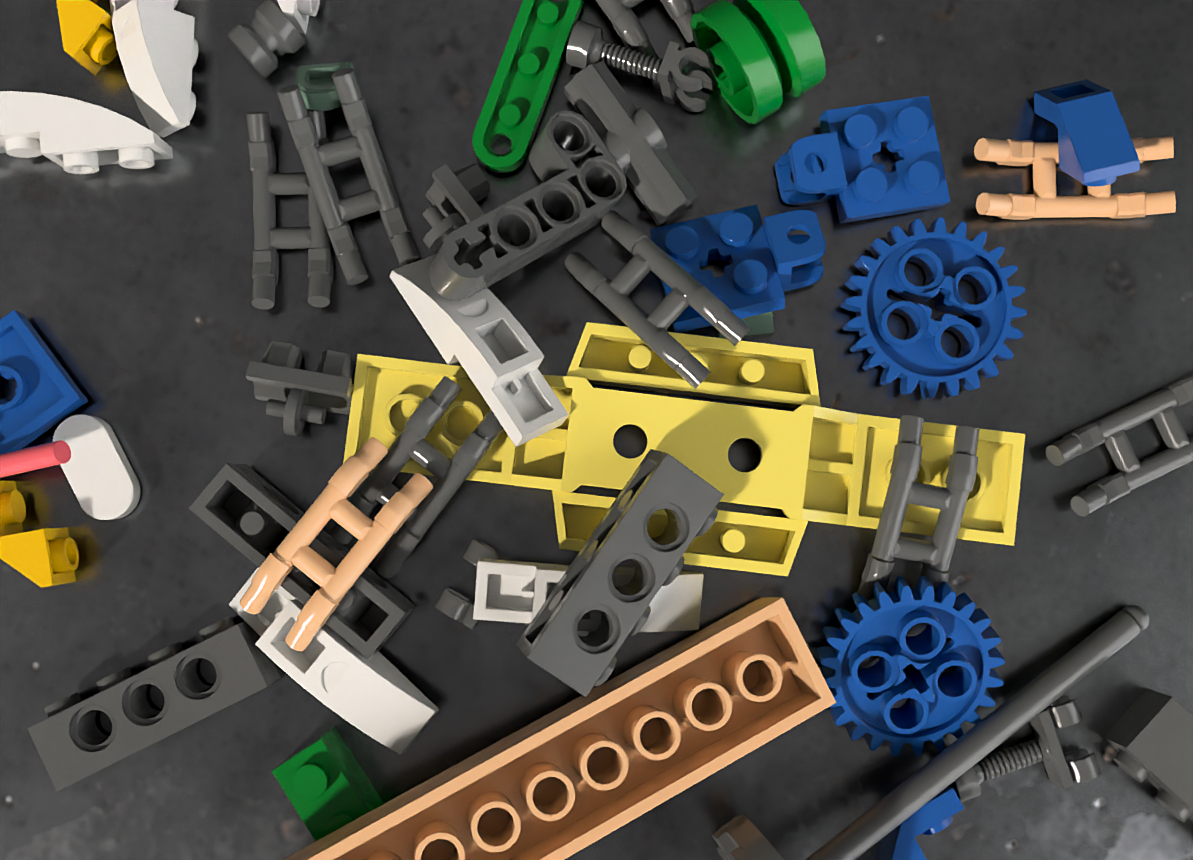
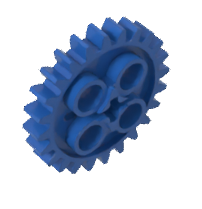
[841,217,1027,399]
[816,576,1005,757]

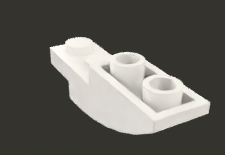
[109,0,198,138]
[0,91,173,174]
[390,254,569,447]
[473,558,704,632]
[229,567,439,755]

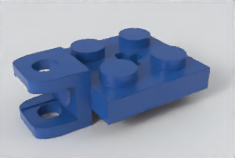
[774,96,951,223]
[649,204,826,333]
[0,310,88,454]

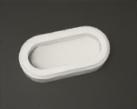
[53,415,141,520]

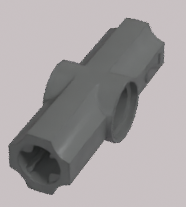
[564,61,698,226]

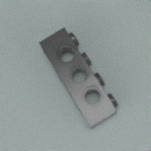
[516,449,724,697]
[188,463,416,659]
[27,616,282,792]

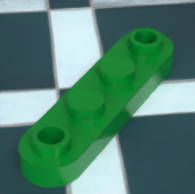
[472,0,584,173]

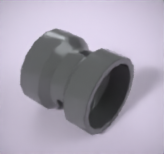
[226,0,306,78]

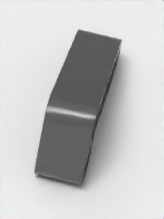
[428,110,627,301]

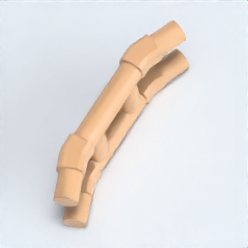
[974,136,1176,220]
[240,437,433,651]

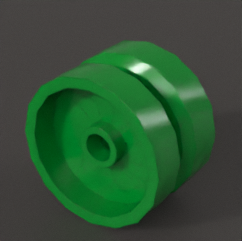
[690,0,826,124]

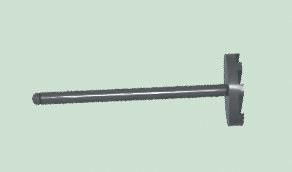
[712,604,1149,860]

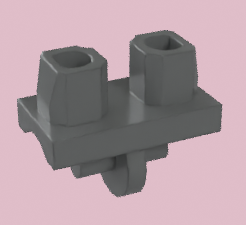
[422,164,512,262]
[245,340,353,437]

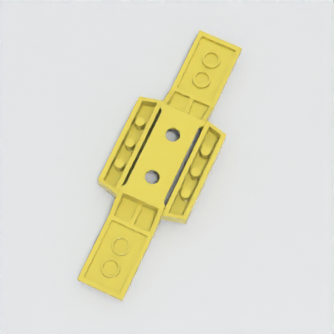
[343,322,1025,576]

